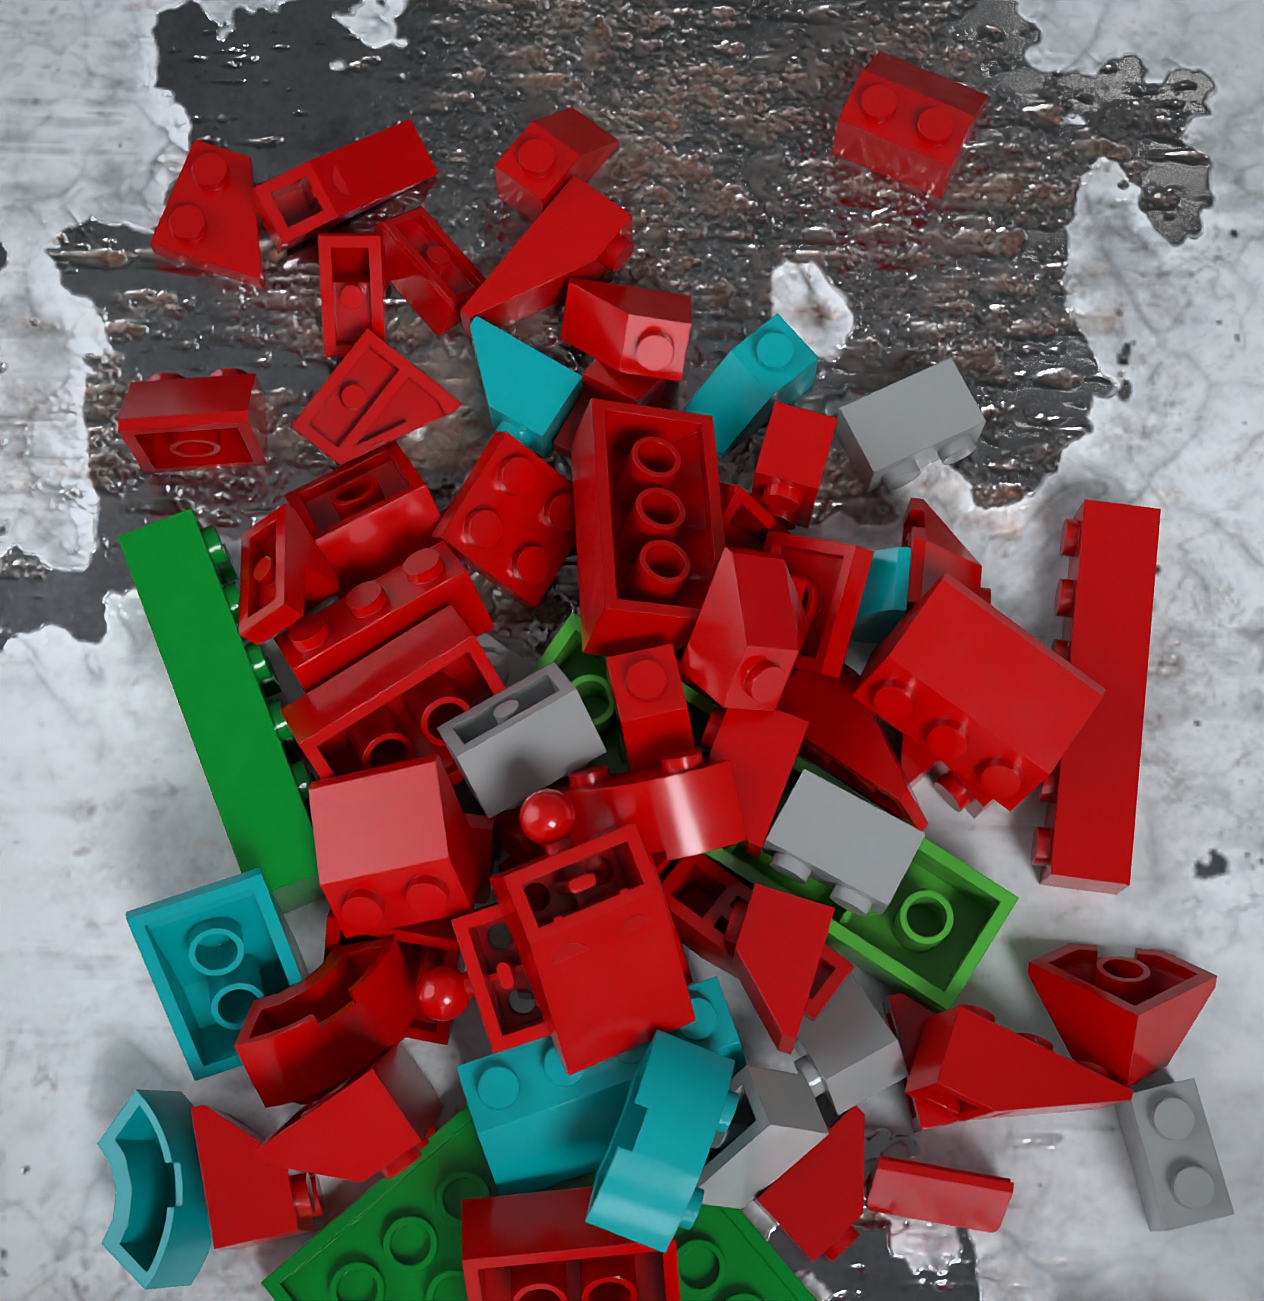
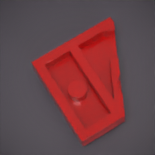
[150,139,265,289]
[290,328,462,466]

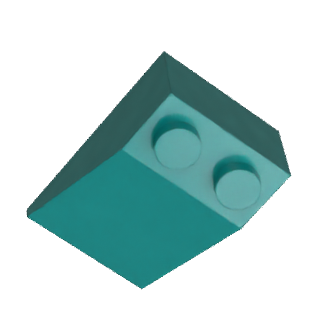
[126,867,309,1081]

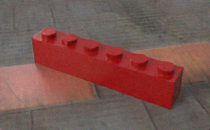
[1031,499,1161,895]

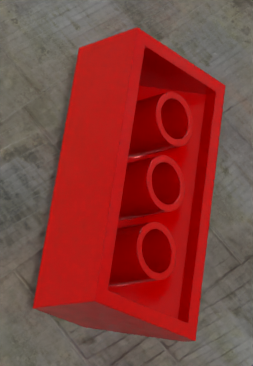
[571,398,726,656]

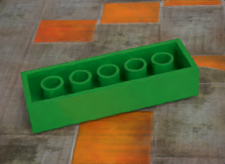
[117,508,325,914]

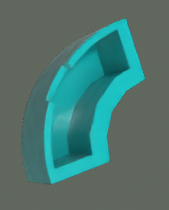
[585,1030,739,1253]
[97,1089,213,1290]

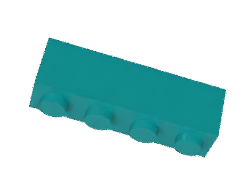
[456,976,747,1196]

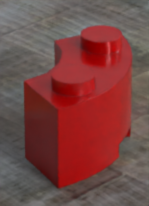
[554,749,747,871]
[234,937,419,1108]

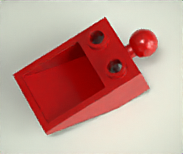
[489,789,696,1076]
[416,853,693,1054]

